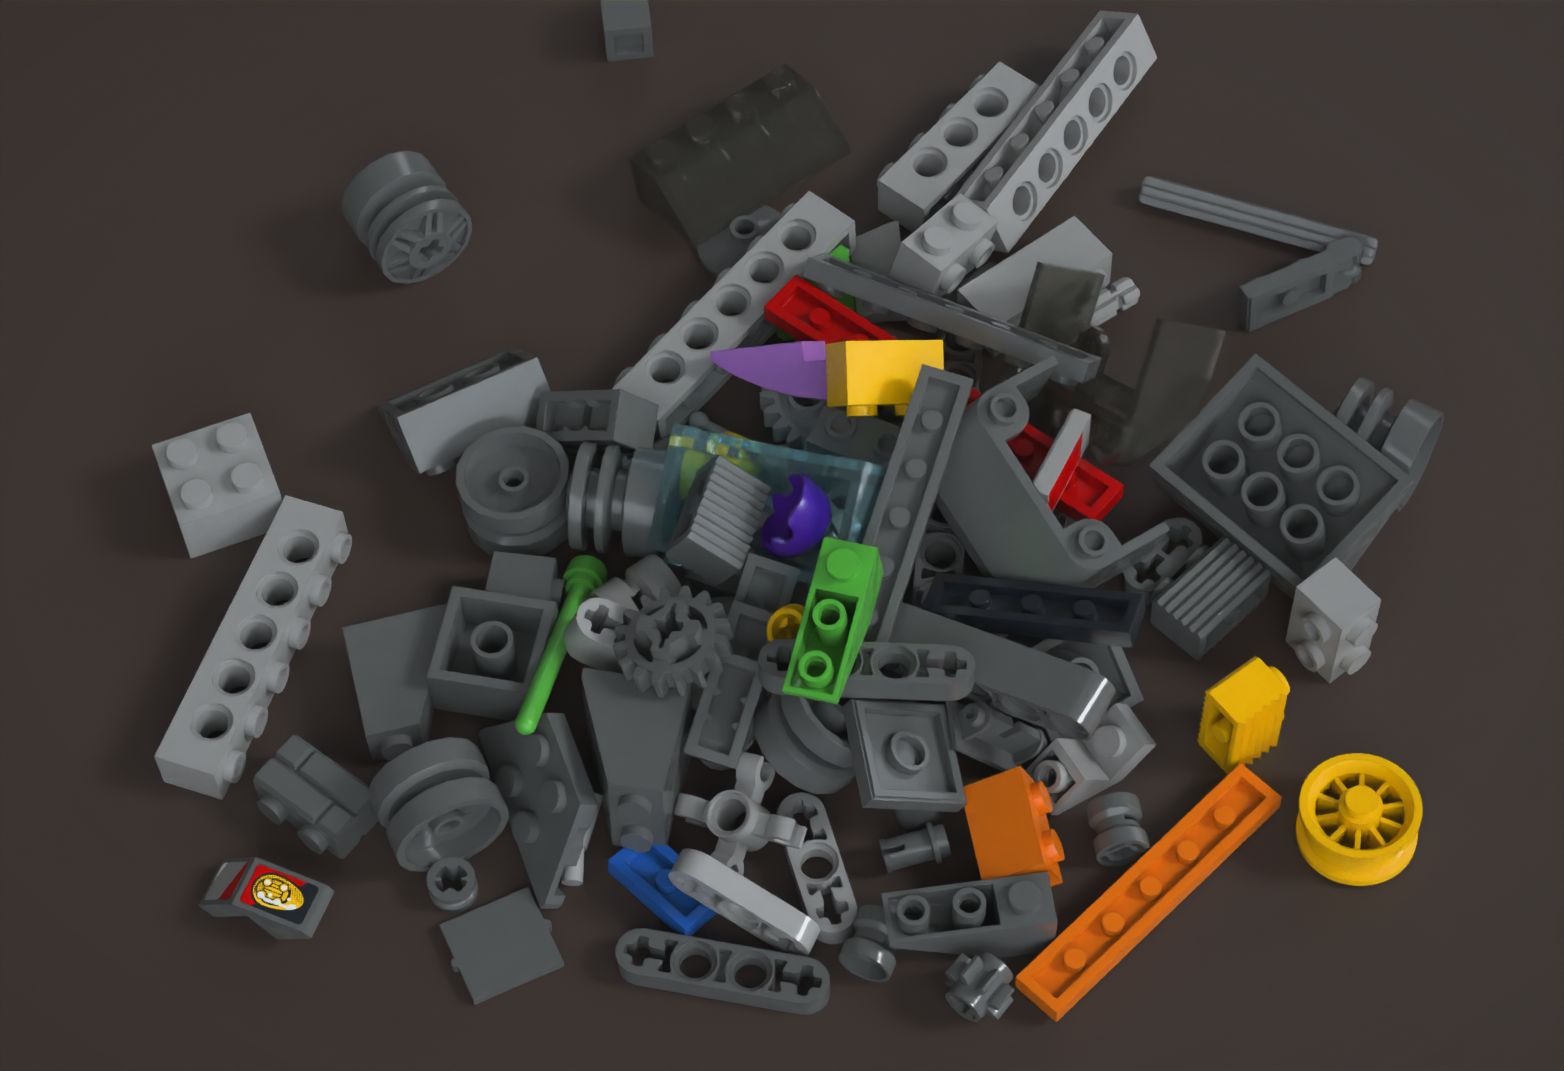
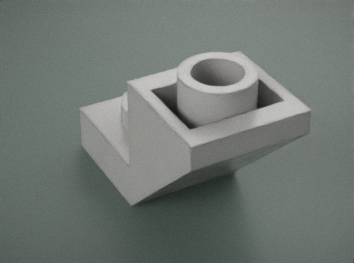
[1025,703,1157,815]

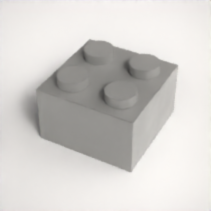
[152,413,282,558]

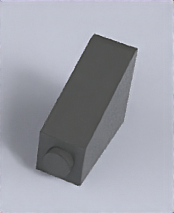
[342,603,447,762]

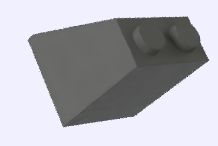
[581,668,692,853]

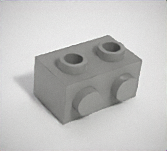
[888,193,999,297]
[1285,557,1381,684]

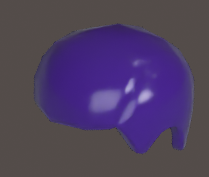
[759,473,832,558]

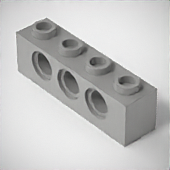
[877,61,1040,232]

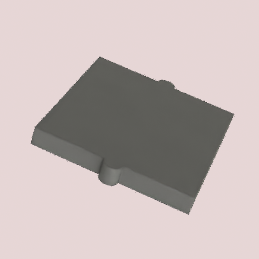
[439,887,565,1005]

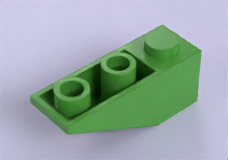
[782,537,884,705]

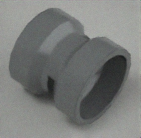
[1086,792,1150,866]
[838,904,897,982]

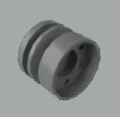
[341,150,473,284]
[1333,377,1444,512]
[566,441,675,558]

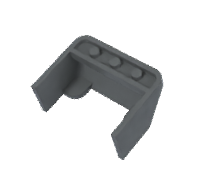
[935,355,1170,588]

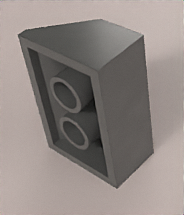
[377,346,551,476]

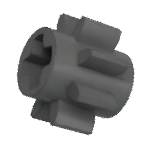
[945,951,1015,1022]

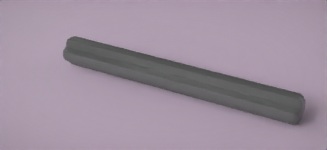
[1139,175,1378,265]

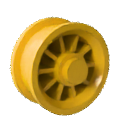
[1295,753,1423,886]

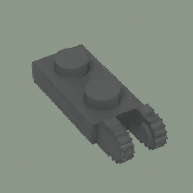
[1237,236,1364,332]

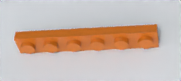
[1015,763,1282,1022]

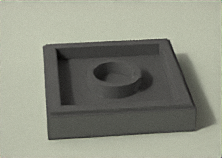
[842,698,967,812]

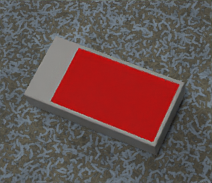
[1032,408,1091,512]

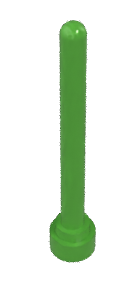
[515,555,608,735]

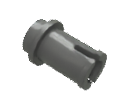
[878,821,951,874]

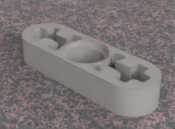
[777,792,857,944]
[668,848,820,957]

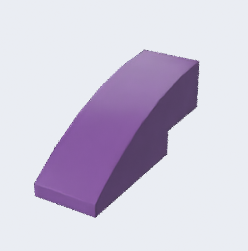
[711,341,827,400]

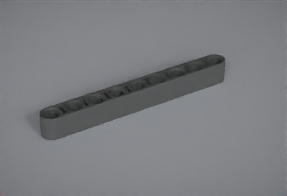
[682,549,1116,741]

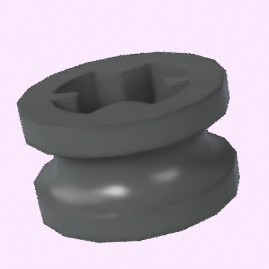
[426,856,479,913]

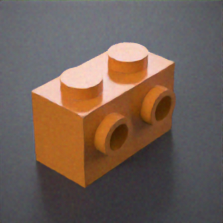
[964,766,1065,887]

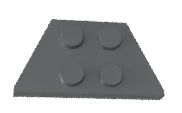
[478,713,598,909]

